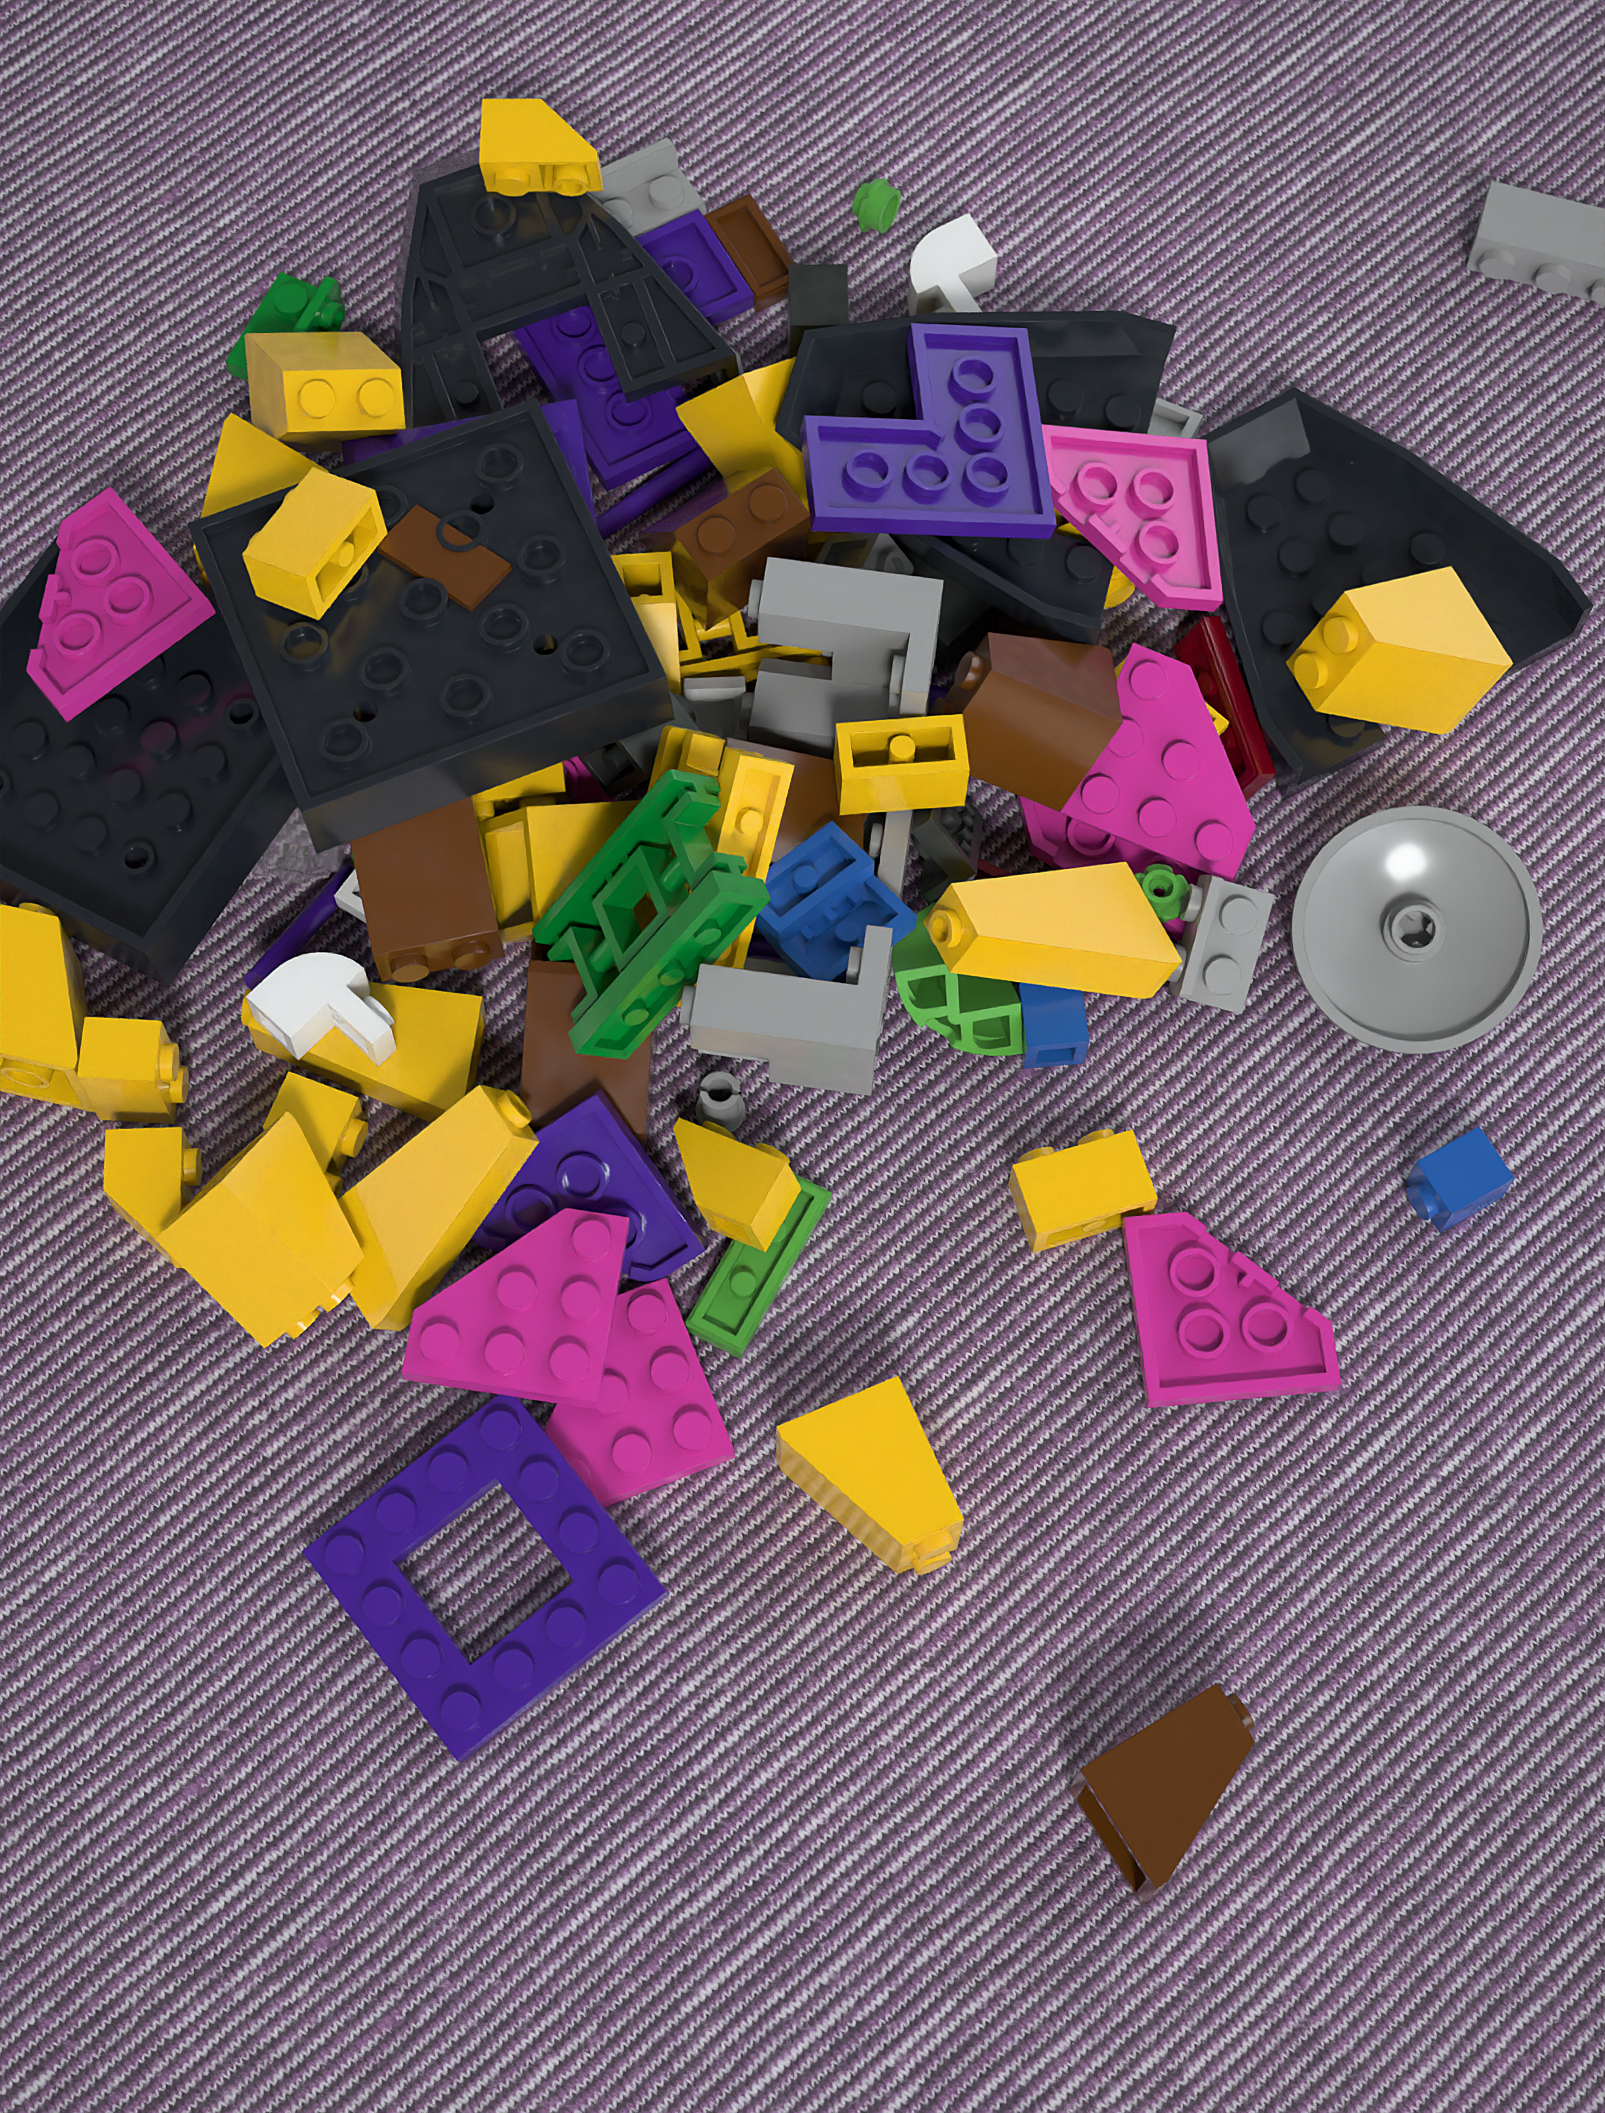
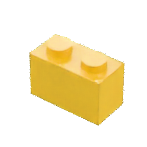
[242,467,387,620]
[833,714,970,815]
[77,1017,189,1124]
[1008,1129,1158,1254]

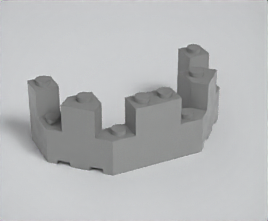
[680,557,944,1096]

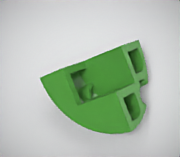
[892,901,1023,1056]

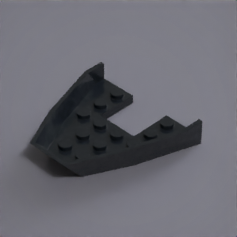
[394,147,739,430]
[775,311,1177,646]
[1197,387,1594,801]

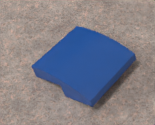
[755,821,917,983]

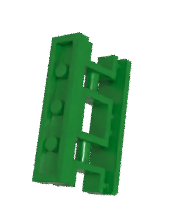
[532,769,771,1060]

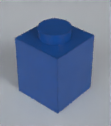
[1015,982,1090,1069]
[1405,1126,1515,1233]

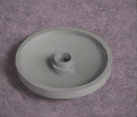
[1290,806,1543,1054]

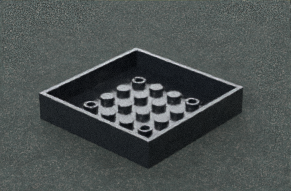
[187,397,675,854]
[0,535,298,987]

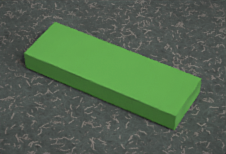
[685,1173,832,1360]

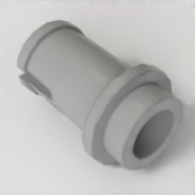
[696,1071,745,1133]

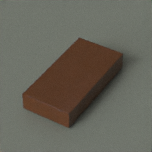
[703,194,797,313]
[376,504,512,611]

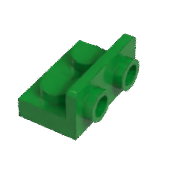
[225,272,345,381]

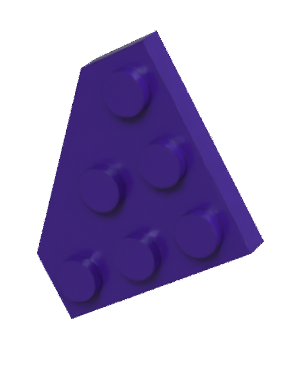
[472,1088,709,1283]

